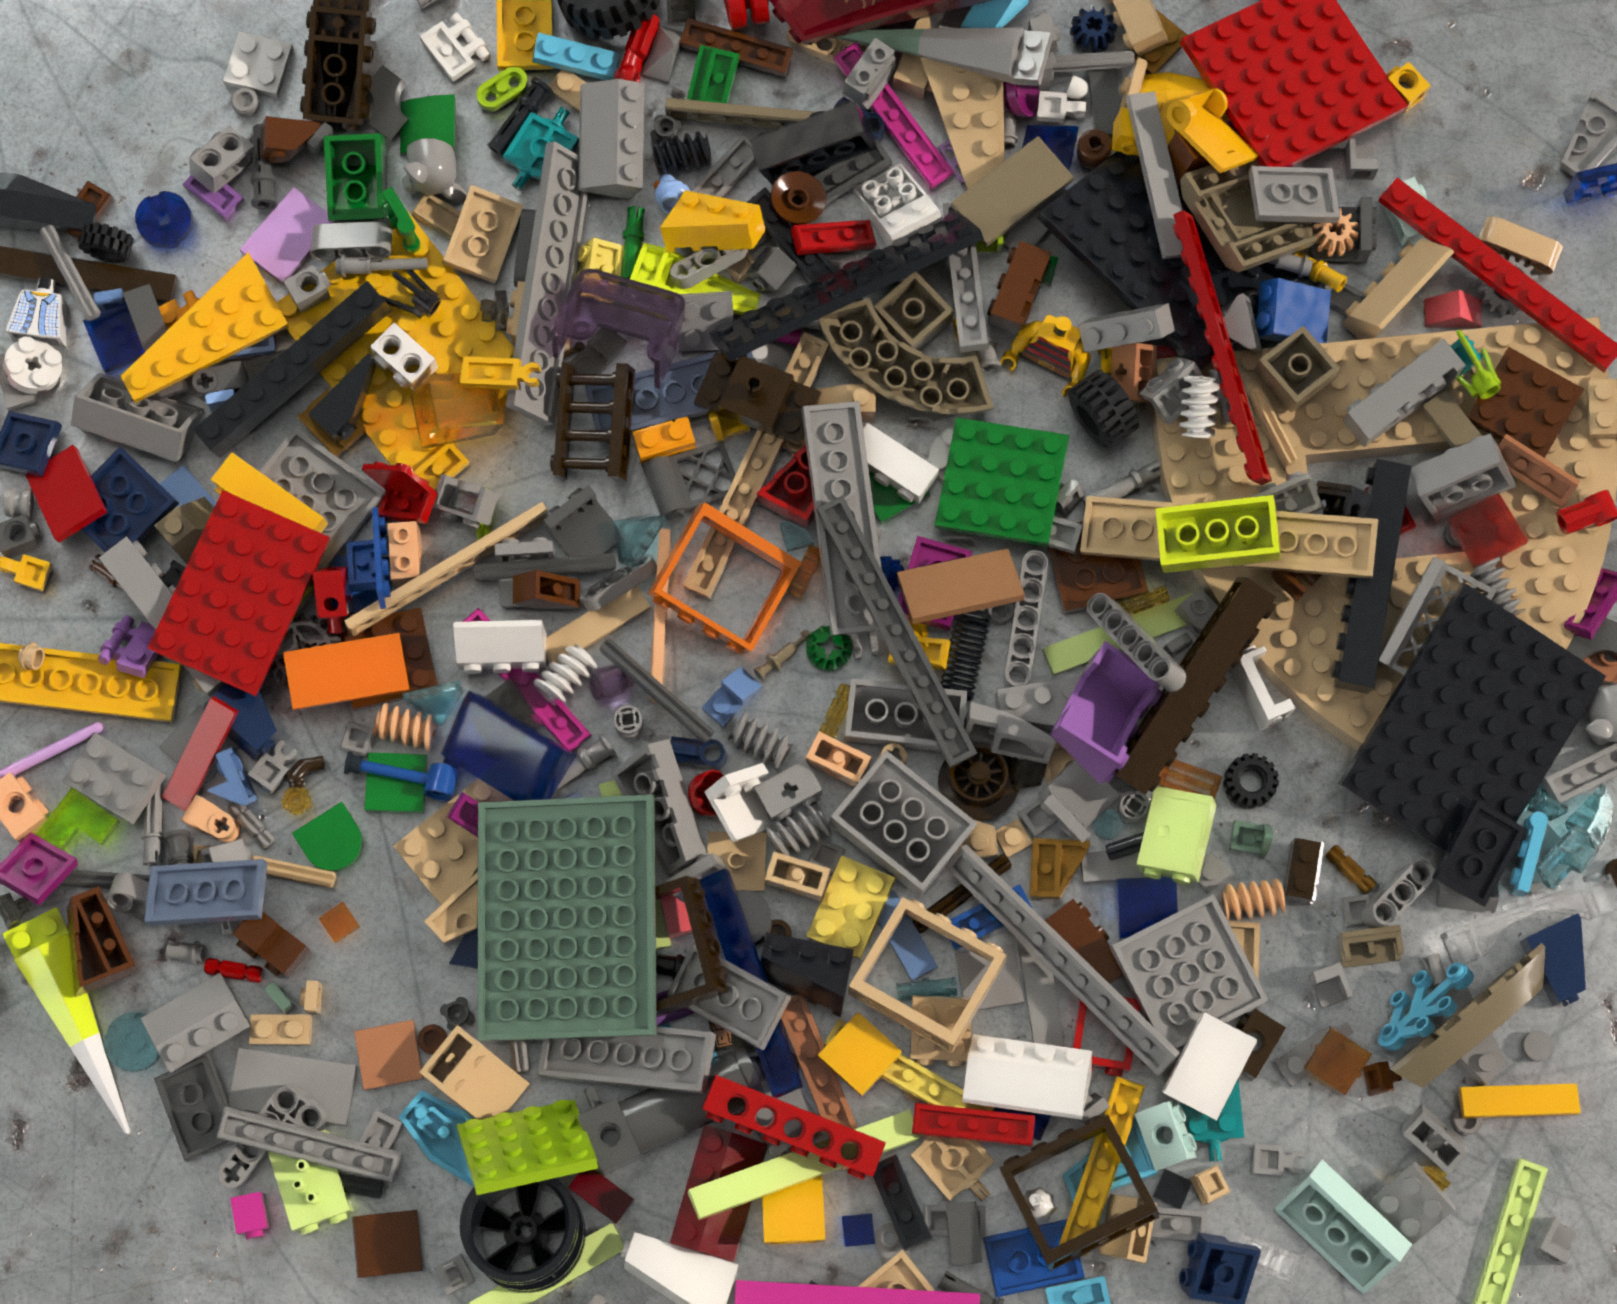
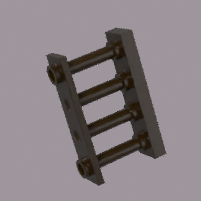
[550,362,635,482]

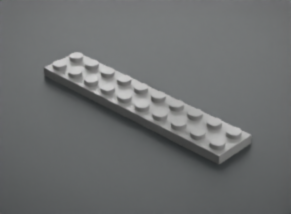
[506,141,588,426]

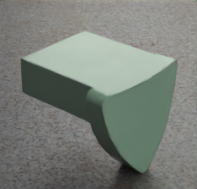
[1229,820,1273,859]

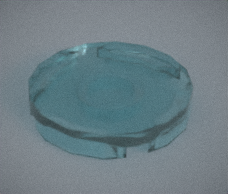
[104,1012,161,1072]

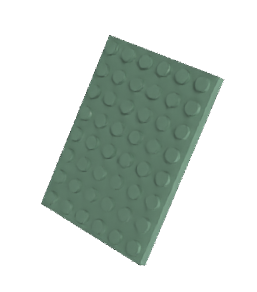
[478,795,657,1042]

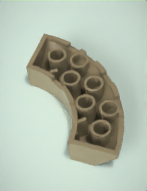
[818,298,994,415]
[1391,943,1546,1088]

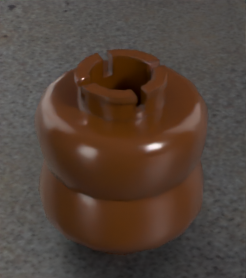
[1077,129,1112,169]

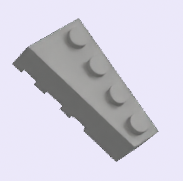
[611,739,707,874]

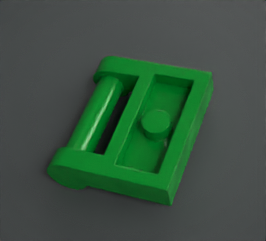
[381,186,421,253]

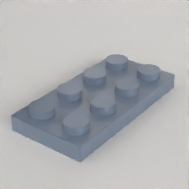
[144,859,268,926]

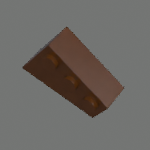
[987,241,1052,334]
[67,886,136,998]

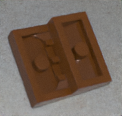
[352,1210,422,1278]

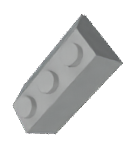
[1411,433,1516,521]
[141,973,250,1073]

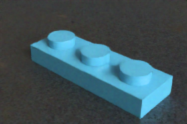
[532,33,619,80]

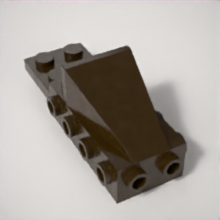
[300,0,376,130]

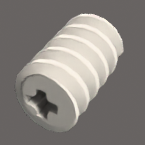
[1179,376,1220,438]
[533,644,598,706]

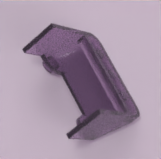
[551,269,685,388]

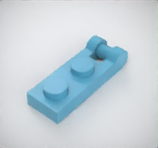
[1509,811,1548,897]

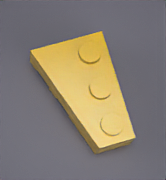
[660,190,765,252]

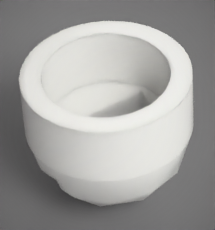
[1067,75,1088,99]

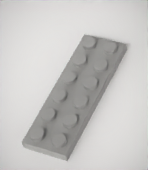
[537,1027,716,1094]

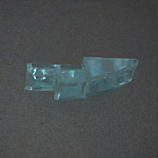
[1536,784,1614,890]

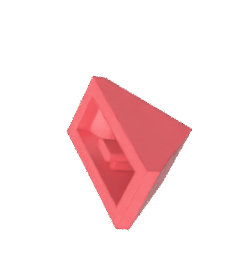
[1424,290,1482,328]
[661,895,713,939]

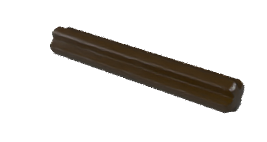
[912,854,1012,933]

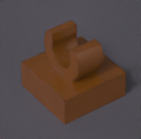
[1363,1061,1402,1096]

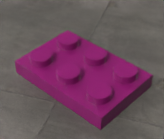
[898,536,973,631]

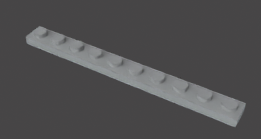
[945,844,1180,1076]

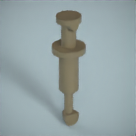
[754,630,810,680]

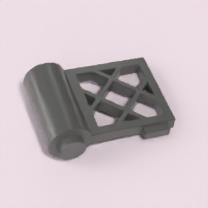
[642,440,736,522]

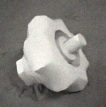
[1024,1187,1056,1223]

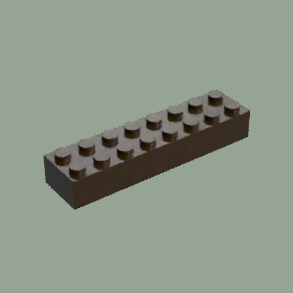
[1115,577,1276,795]

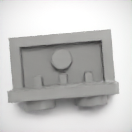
[1254,471,1324,514]

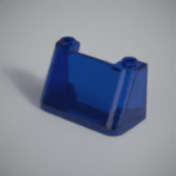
[441,690,577,801]

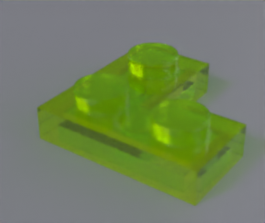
[36,787,120,851]

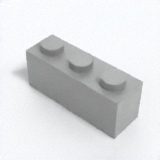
[1078,303,1175,352]

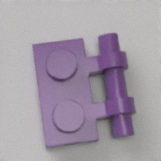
[98,615,159,678]

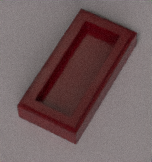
[568,1169,634,1224]

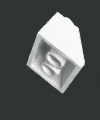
[453,620,547,674]

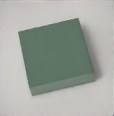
[264,982,295,1014]

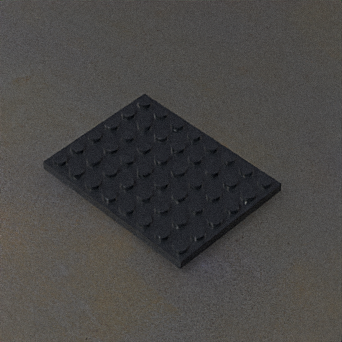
[1037,151,1309,371]
[1338,583,1606,852]

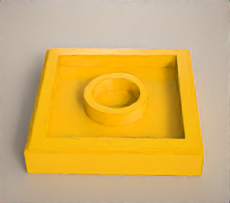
[818,1012,902,1097]

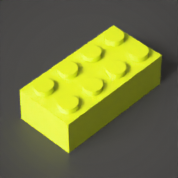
[1156,495,1281,573]

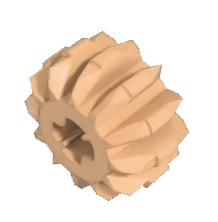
[1312,208,1359,257]

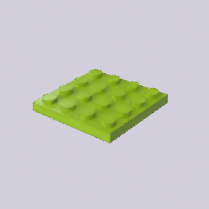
[457,1099,598,1196]

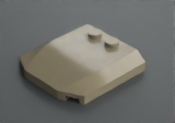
[1180,160,1317,272]

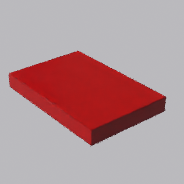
[25,445,107,543]

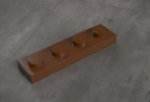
[679,18,793,77]

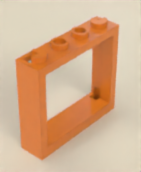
[647,502,802,655]

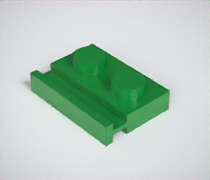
[687,44,740,104]

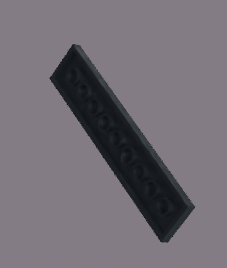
[709,213,984,362]

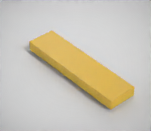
[1458,1084,1581,1119]

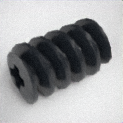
[651,131,712,174]

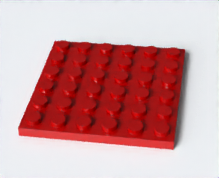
[1180,0,1408,167]

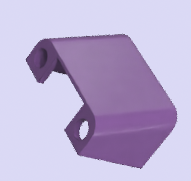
[1050,641,1162,784]

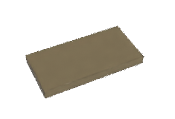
[951,136,1074,247]

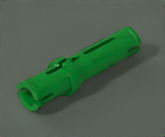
[619,206,645,292]

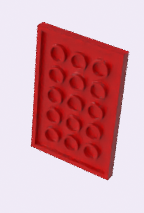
[147,490,330,697]

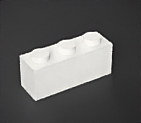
[863,423,939,504]

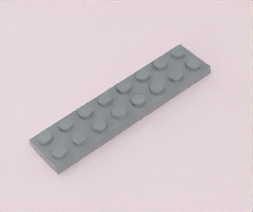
[801,401,882,636]

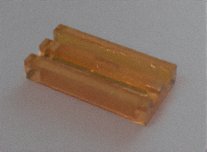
[1158,759,1223,800]

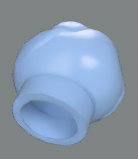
[653,174,690,214]

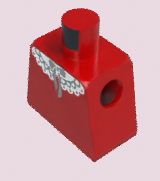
[312,566,353,634]

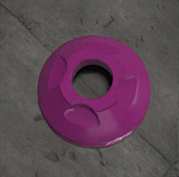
[1003,82,1039,117]

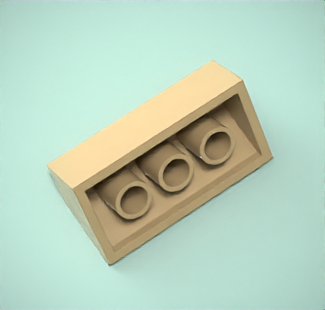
[1342,238,1454,340]

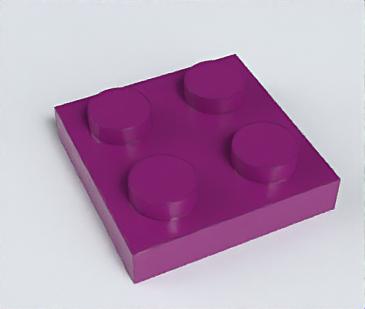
[0,832,78,906]

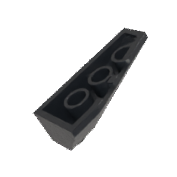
[0,173,97,231]

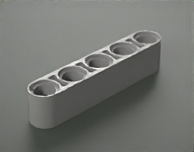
[1003,550,1048,688]
[1087,593,1186,692]

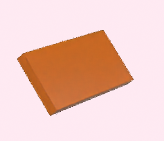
[283,633,409,711]

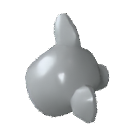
[402,139,467,202]
[1585,685,1617,746]

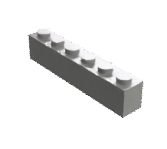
[98,536,225,697]

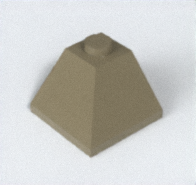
[154,497,214,565]

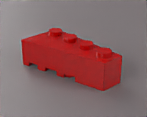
[756,445,815,529]

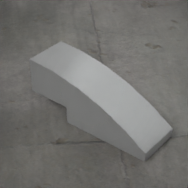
[964,702,1055,764]

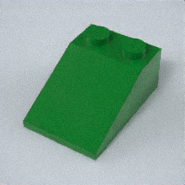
[324,133,386,221]

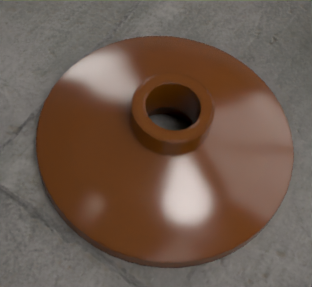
[771,171,826,225]

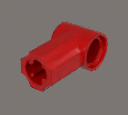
[1556,490,1617,535]

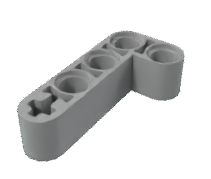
[218,1084,327,1188]

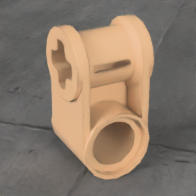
[181,795,241,843]

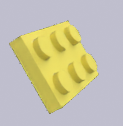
[806,855,896,960]

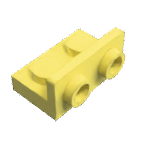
[574,237,624,302]

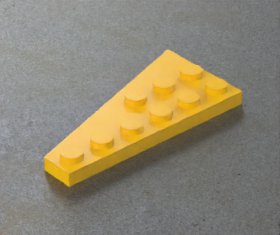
[121,252,289,403]

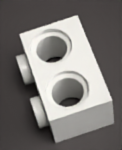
[370,323,438,392]

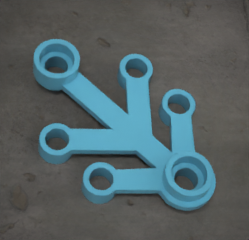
[1378,962,1474,1051]

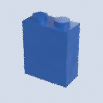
[1256,278,1331,343]

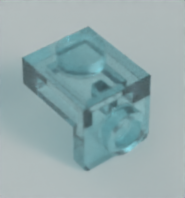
[1527,778,1568,821]

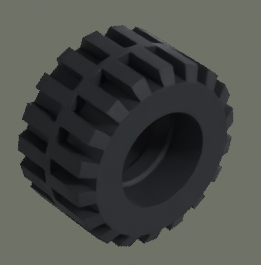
[1068,370,1140,448]

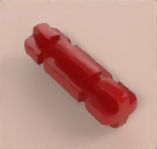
[204,957,263,983]

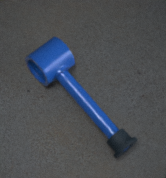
[344,751,459,802]

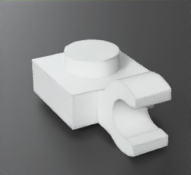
[1037,91,1086,123]

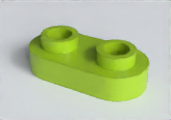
[476,67,528,112]

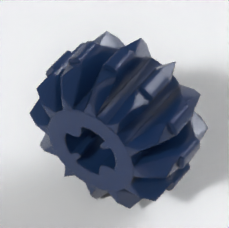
[1069,5,1117,53]

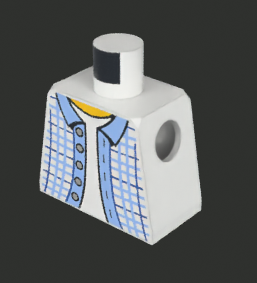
[6,277,67,347]

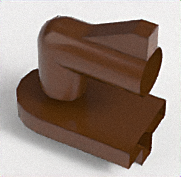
[1272,570,1322,602]

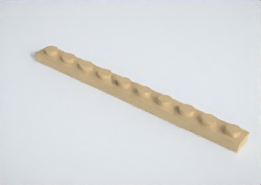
[683,332,830,599]

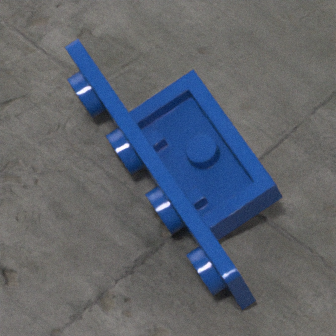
[347,507,391,609]

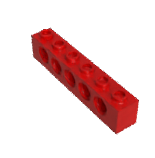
[702,1074,886,1180]

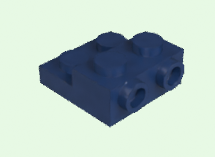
[1179,1232,1261,1304]

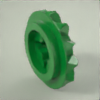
[806,626,852,671]

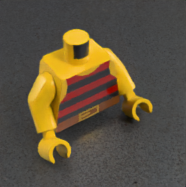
[1000,315,1091,397]

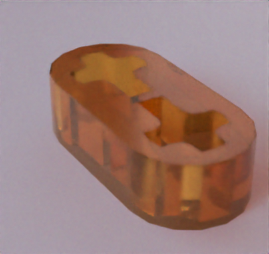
[788,544,821,599]

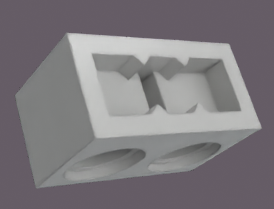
[189,126,254,194]

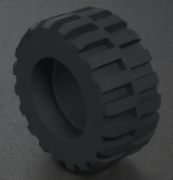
[557,0,660,40]

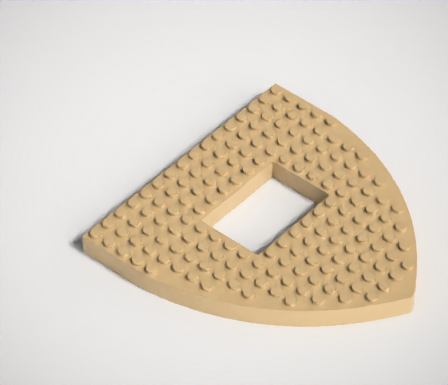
[1149,317,1617,751]

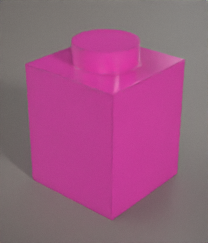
[230,1192,271,1240]

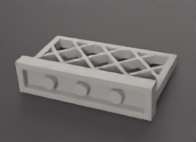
[1378,556,1497,675]

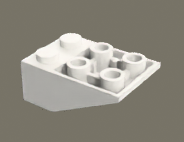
[853,163,942,247]

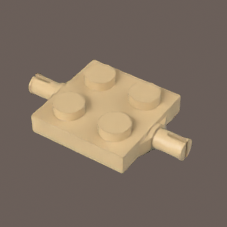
[910,1136,995,1202]

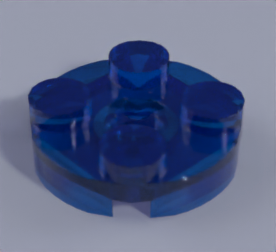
[135,191,193,249]

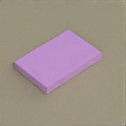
[239,187,338,285]

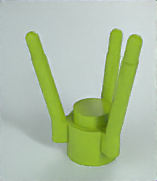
[1456,329,1501,400]

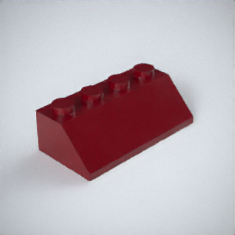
[670,1125,768,1262]

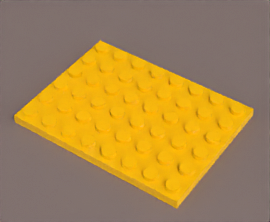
[276,211,515,472]

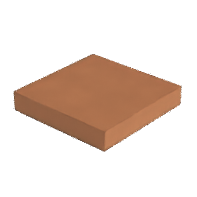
[354,1020,424,1091]

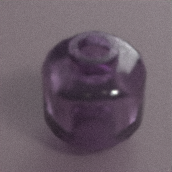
[589,664,634,705]

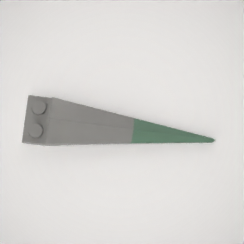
[832,27,1053,86]

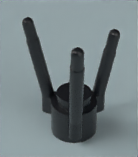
[380,270,441,319]

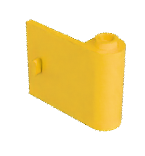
[1167,88,1258,173]

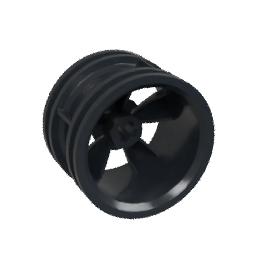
[460,1178,586,1293]

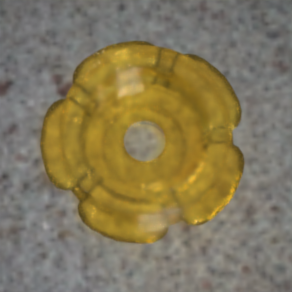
[282,787,311,815]

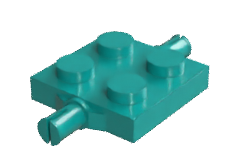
[503,107,579,191]
[1180,1078,1244,1162]

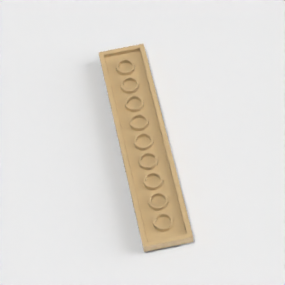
[1080,496,1378,579]

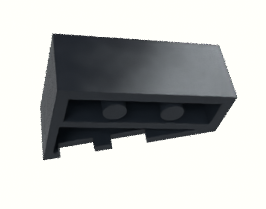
[758,932,854,1018]

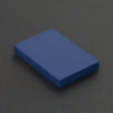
[983,1219,1085,1298]

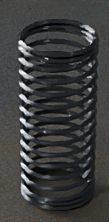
[940,610,992,701]

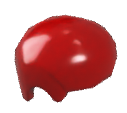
[688,769,724,817]

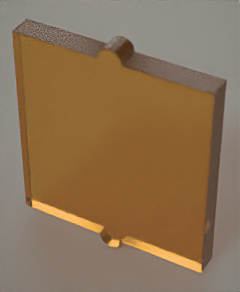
[1303,1026,1372,1095]

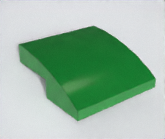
[400,94,456,156]

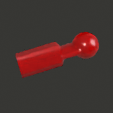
[614,14,660,83]

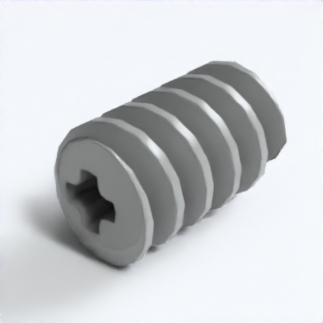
[1470,557,1526,616]
[727,711,793,770]
[765,802,831,856]

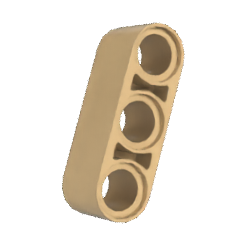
[1478,216,1563,275]

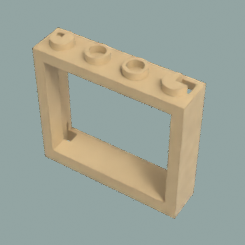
[848,897,1006,1053]

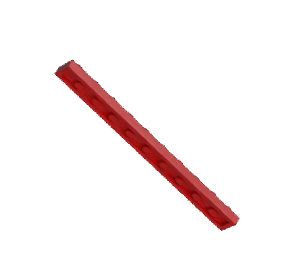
[1378,177,1617,373]
[1173,210,1272,485]

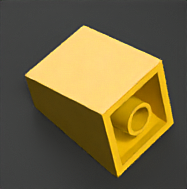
[762,1175,825,1245]

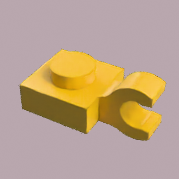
[0,554,53,592]

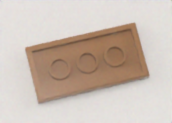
[897,548,1025,624]

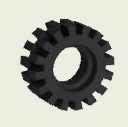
[78,222,134,264]
[1223,753,1279,809]

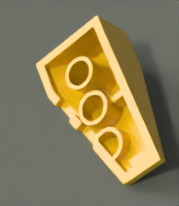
[1140,72,1231,121]

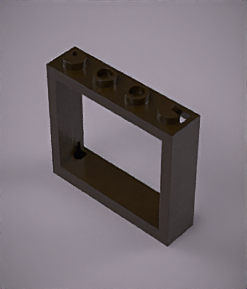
[655,876,728,1017]
[999,1114,1159,1272]

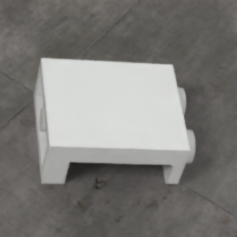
[1231,645,1295,732]

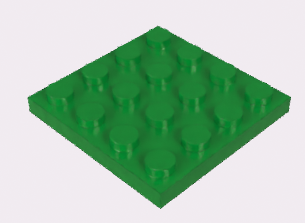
[935,417,1069,547]

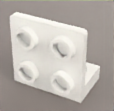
[704,763,773,842]

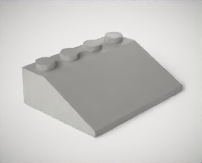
[829,750,978,897]

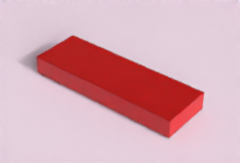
[791,220,877,255]

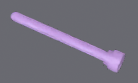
[0,722,103,779]

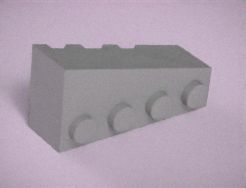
[1343,338,1465,447]

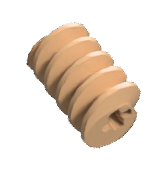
[373,703,438,752]
[1221,878,1285,921]

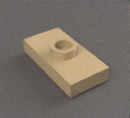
[1118,57,1148,113]

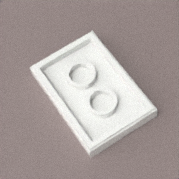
[1162,1012,1257,1120]

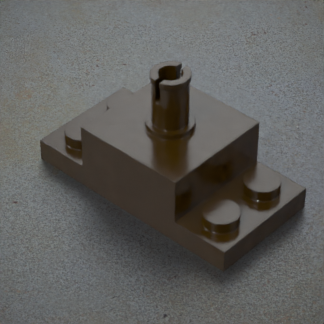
[694,351,822,446]

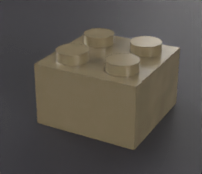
[874,272,954,351]
[1254,326,1341,413]

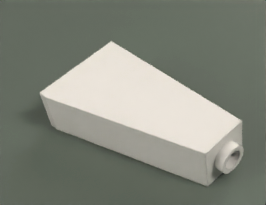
[621,1232,739,1304]

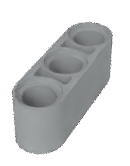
[310,222,393,261]
[1362,859,1435,928]

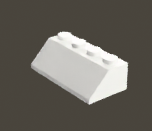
[962,1034,1092,1120]

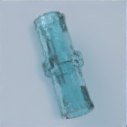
[896,977,957,1002]

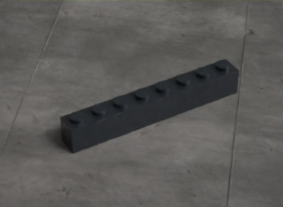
[193,281,392,458]
[1331,459,1412,694]

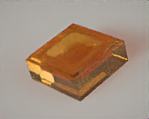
[318,902,360,943]

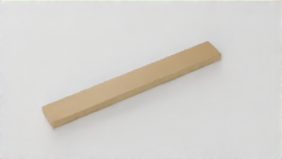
[344,502,547,637]

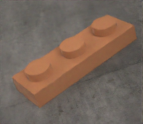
[1498,434,1580,507]

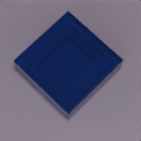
[842,1213,875,1247]

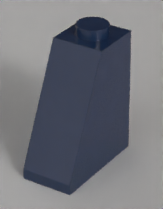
[202,684,277,760]
[1519,913,1586,1007]

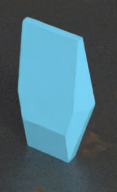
[961,0,1029,28]
[399,1090,474,1187]

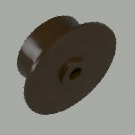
[938,742,1020,821]

